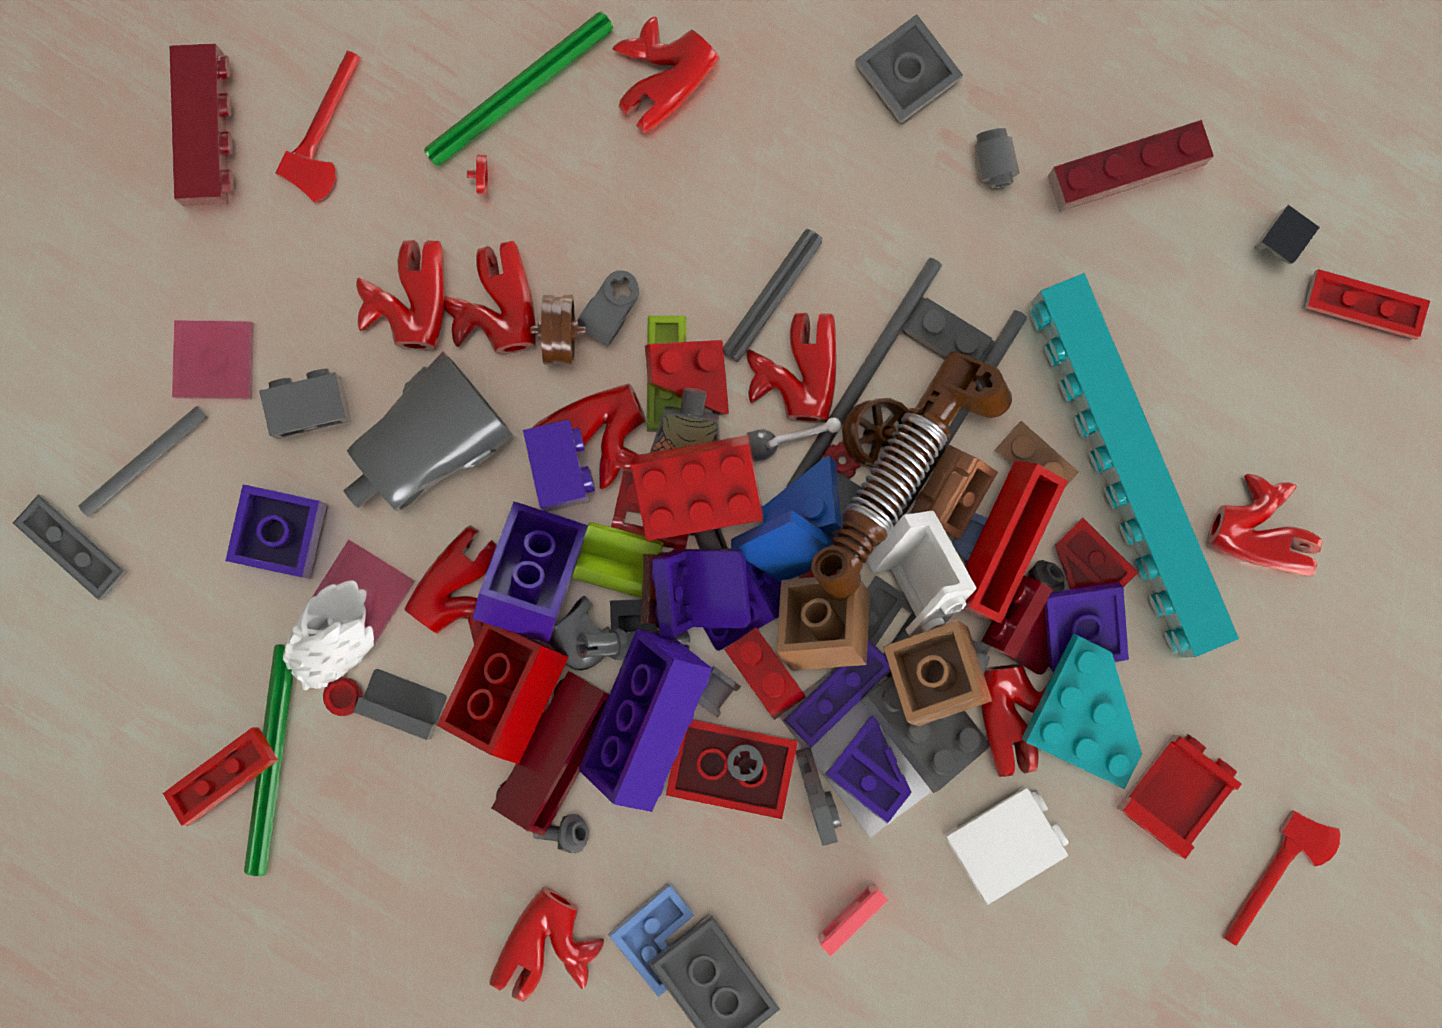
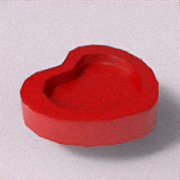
[467,155,488,194]

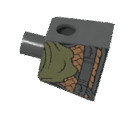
[650,388,720,453]

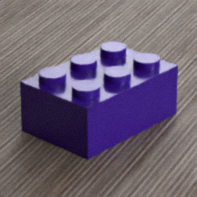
[473,501,588,643]

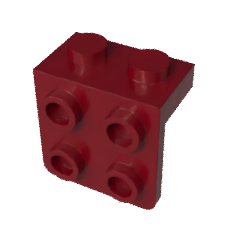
[981,575,1053,675]

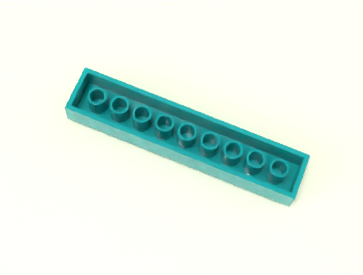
[1029,273,1239,658]

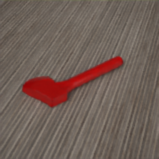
[275,50,361,203]
[1223,810,1341,946]

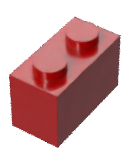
[724,627,806,720]

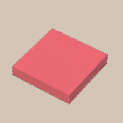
[818,883,888,956]

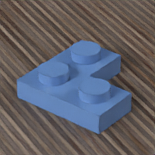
[608,884,695,997]

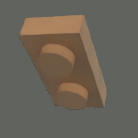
[994,421,1079,486]

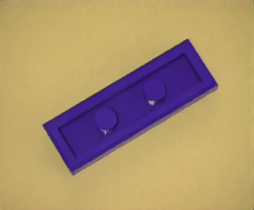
[784,638,891,748]

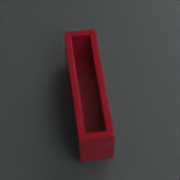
[169,44,234,206]
[1048,120,1214,212]
[491,671,610,836]

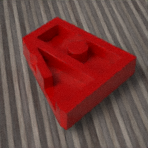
[1055,517,1139,590]

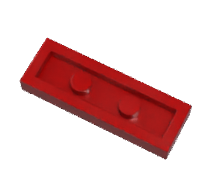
[1305,269,1430,340]
[162,727,278,826]

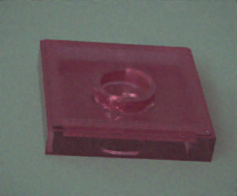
[172,320,254,400]
[312,539,415,646]

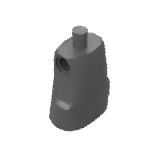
[343,351,514,512]

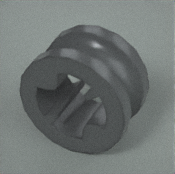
[727,744,763,781]

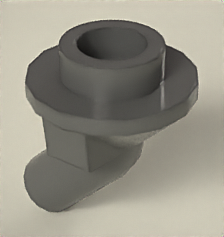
[1028,560,1065,593]
[533,814,589,853]

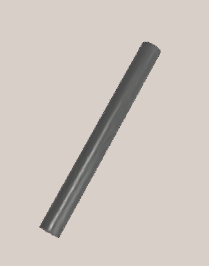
[78,406,207,517]

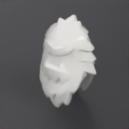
[283,580,374,690]

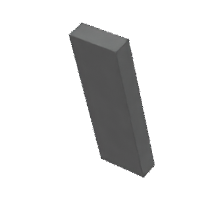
[13,494,127,600]

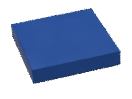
[731,510,834,582]

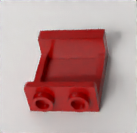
[1117,734,1242,859]

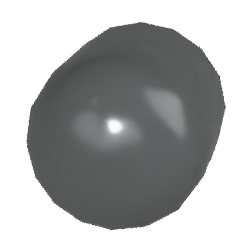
[549,595,610,671]

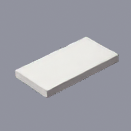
[779,667,932,838]

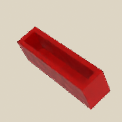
[963,460,1068,624]

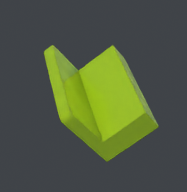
[572,522,663,599]

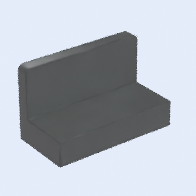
[353,669,447,740]

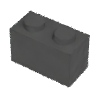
[259,369,351,439]

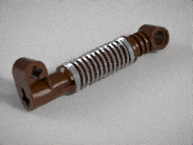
[811,352,1012,599]

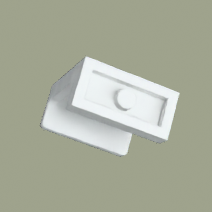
[867,511,977,637]
[943,786,1069,905]

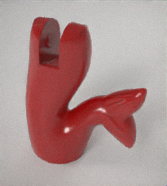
[613,16,720,133]
[356,240,444,350]
[444,241,536,354]
[747,313,837,423]
[532,383,646,489]
[1208,474,1323,576]
[404,525,497,644]
[981,664,1048,777]
[489,887,604,1002]

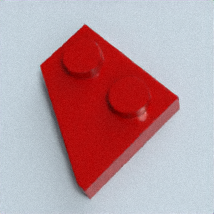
[645,340,729,415]

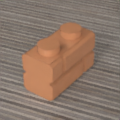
[911,445,998,540]

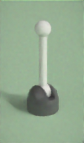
[747,418,841,462]

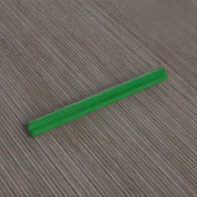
[424,11,613,166]
[244,644,293,877]

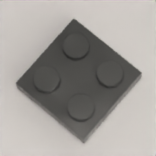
[855,14,963,124]

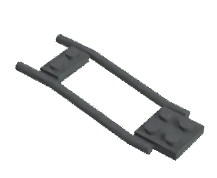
[786,257,1027,545]

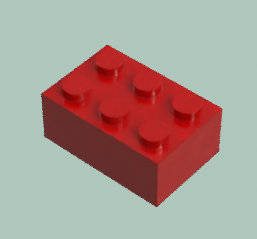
[631,435,763,541]
[436,623,569,765]
[666,719,798,819]

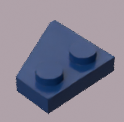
[763,456,842,533]

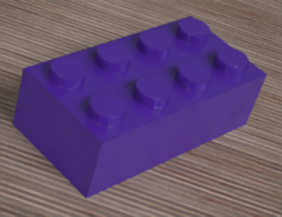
[578,628,713,812]

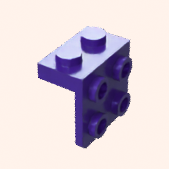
[651,549,751,637]

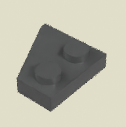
[796,747,842,846]

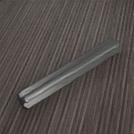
[723,229,822,362]

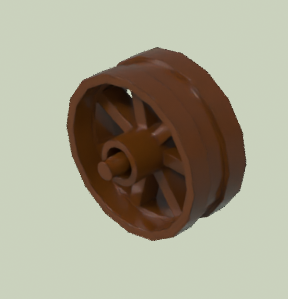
[531,295,586,365]
[842,398,908,469]

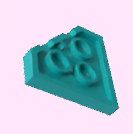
[1021,634,1142,789]

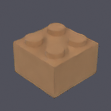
[776,575,870,671]
[883,620,992,726]

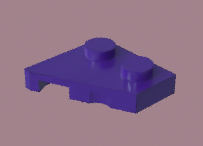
[824,715,912,824]

